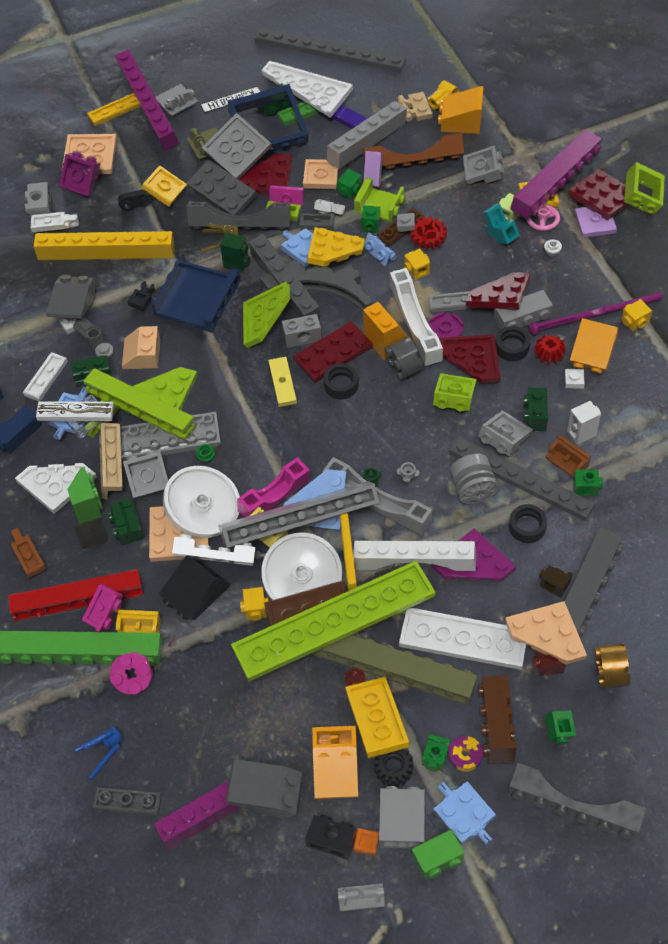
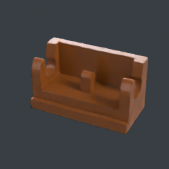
[546,435,591,478]

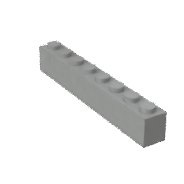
[218,481,379,548]

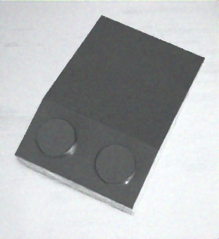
[46,275,95,319]
[225,759,302,820]

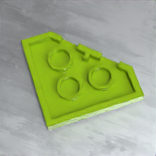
[243,282,290,348]
[132,367,198,410]

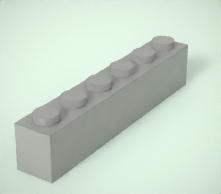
[327,101,407,169]

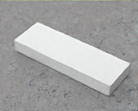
[23,352,68,402]

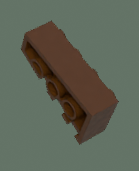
[478,676,517,765]

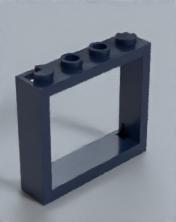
[227,84,308,155]

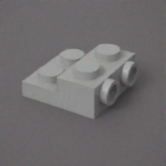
[463,146,504,184]
[478,410,533,456]
[123,450,168,499]

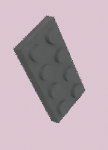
[186,160,257,215]

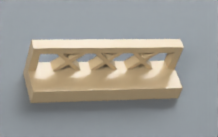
[99,423,122,499]

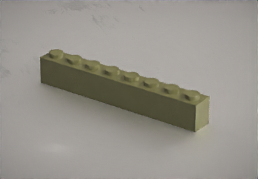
[312,634,477,706]

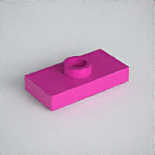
[270,186,304,206]

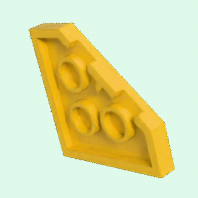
[307,227,365,267]

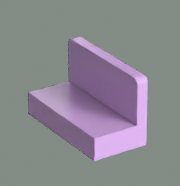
[363,151,383,187]

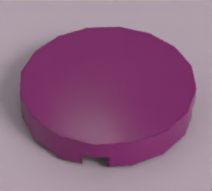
[429,312,464,340]

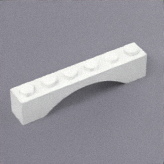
[390,268,443,366]
[353,541,477,571]

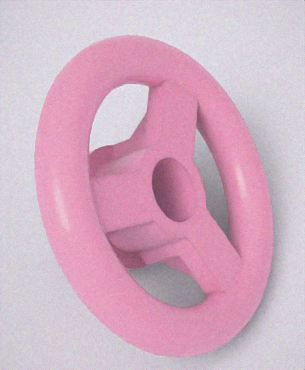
[526,204,560,231]

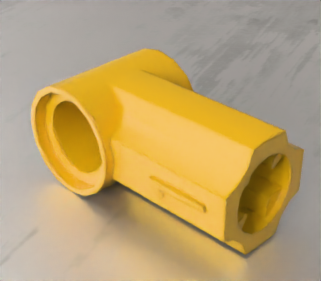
[427,80,459,110]

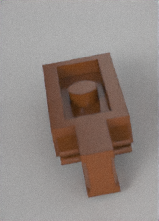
[11,528,46,579]

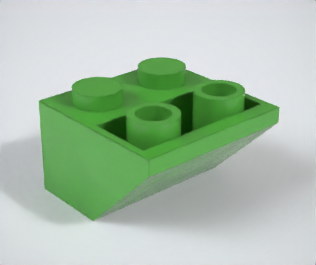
[67,467,103,525]

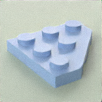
[284,469,347,530]

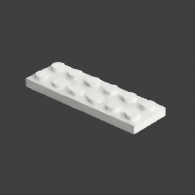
[399,608,526,670]

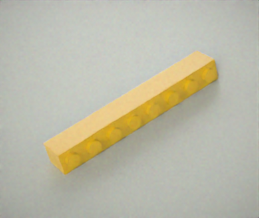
[33,231,175,260]

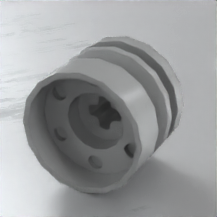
[450,454,499,504]

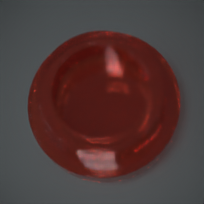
[345,668,366,686]

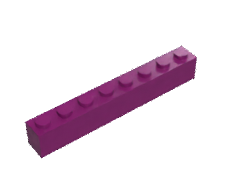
[115,49,179,151]
[510,129,602,219]

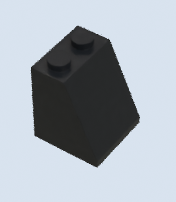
[159,555,231,620]

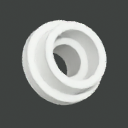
[544,239,562,256]

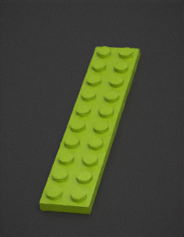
[231,560,436,682]

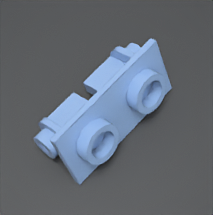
[364,233,396,267]

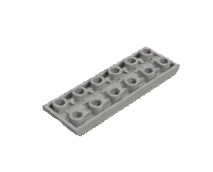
[120,412,221,462]

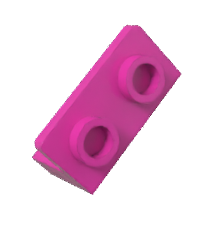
[82,584,123,632]

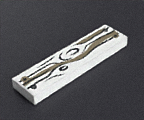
[36,402,114,421]

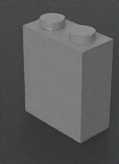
[379,786,425,848]

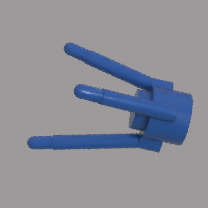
[74,727,123,780]

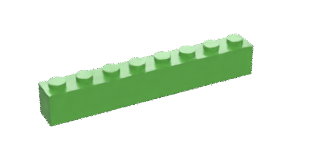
[0,631,163,666]

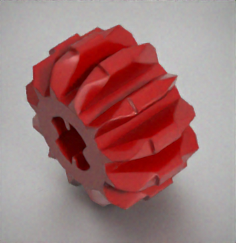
[534,333,566,365]

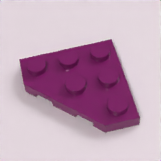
[431,528,516,582]

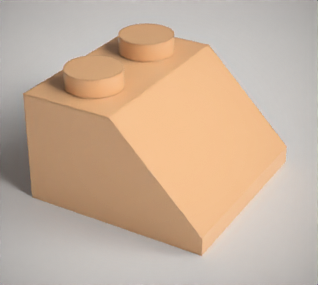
[122,326,160,369]

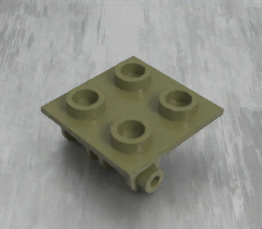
[186,128,218,160]

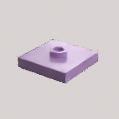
[574,207,617,238]

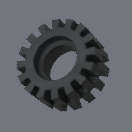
[374,748,413,787]

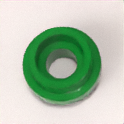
[196,444,215,462]

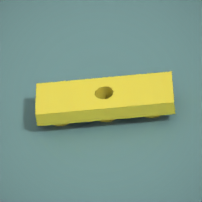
[268,357,297,407]

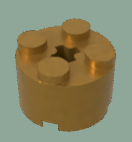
[595,643,630,688]

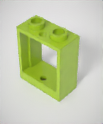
[624,162,665,215]

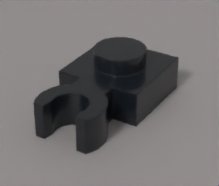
[127,281,155,311]

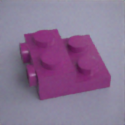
[59,151,101,196]

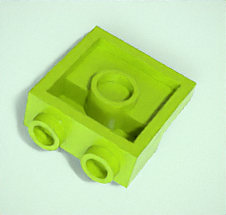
[433,373,477,412]

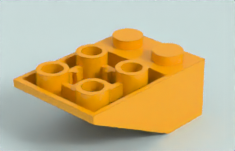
[312,726,358,799]

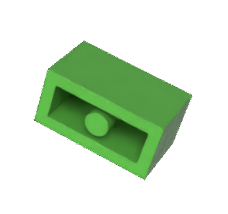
[412,829,464,880]

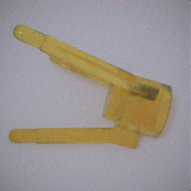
[200,223,238,252]

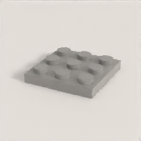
[202,113,272,180]

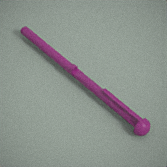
[529,292,663,335]

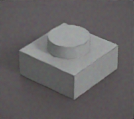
[397,213,415,232]

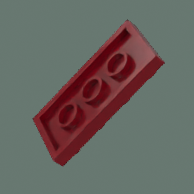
[293,321,373,383]

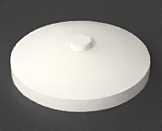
[163,466,240,538]
[262,533,342,600]

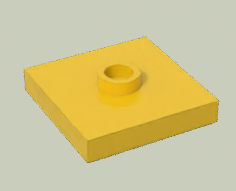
[141,166,187,207]

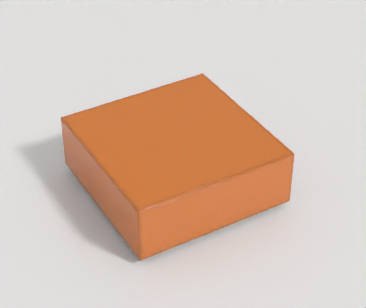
[353,828,379,856]

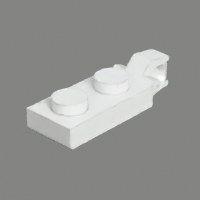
[31,212,79,232]

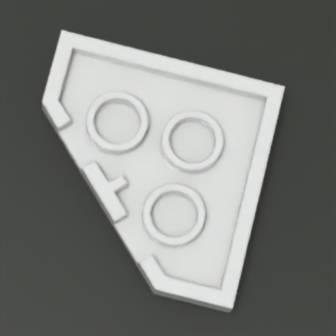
[15,463,97,514]

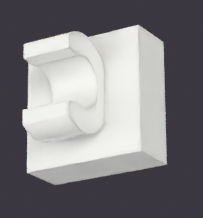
[58,318,77,334]

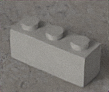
[494,290,553,330]

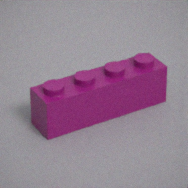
[154,781,242,851]

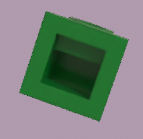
[543,711,576,745]
[422,734,450,772]

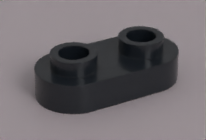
[118,189,152,210]

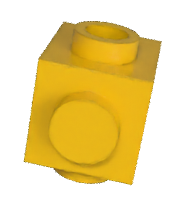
[403,249,430,280]
[621,299,652,331]
[240,587,269,621]

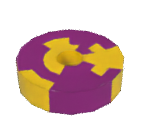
[448,736,483,771]

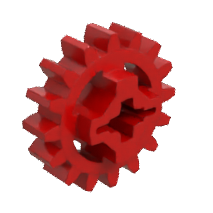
[410,216,447,250]

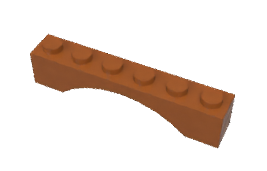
[362,133,464,169]

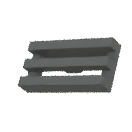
[300,213,334,230]

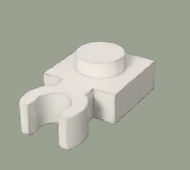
[314,199,345,215]

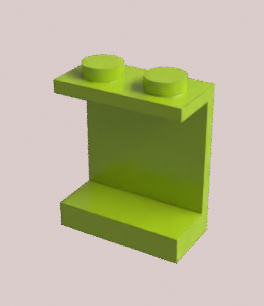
[354,177,406,223]

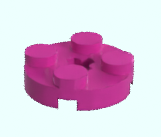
[110,652,153,694]

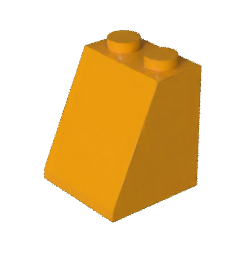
[438,86,484,134]
[363,302,414,360]
[570,318,618,374]

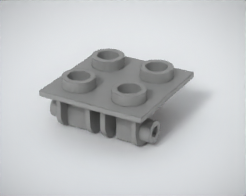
[155,84,198,116]

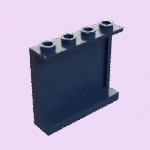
[152,254,240,333]

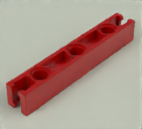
[8,569,144,622]

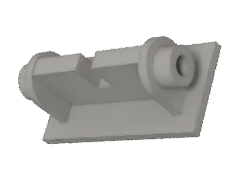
[338,883,385,911]

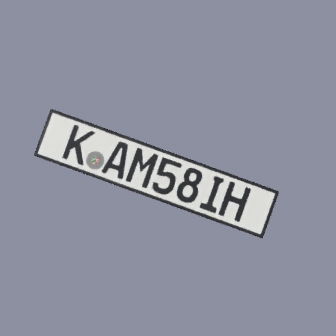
[200,86,261,112]

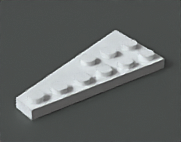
[262,61,353,118]

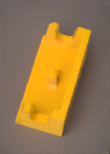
[116,610,161,633]

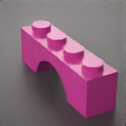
[237,457,310,517]

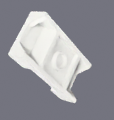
[172,534,255,566]

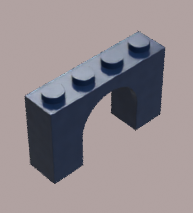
[0,388,42,454]

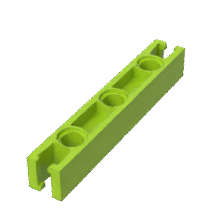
[83,368,195,440]

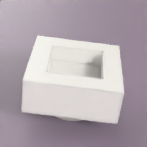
[564,369,585,389]

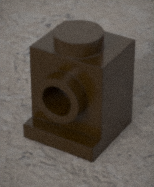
[539,565,573,598]

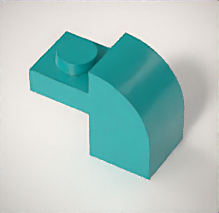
[484,203,520,244]

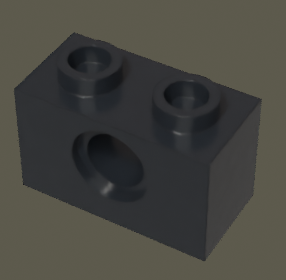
[305,815,357,860]

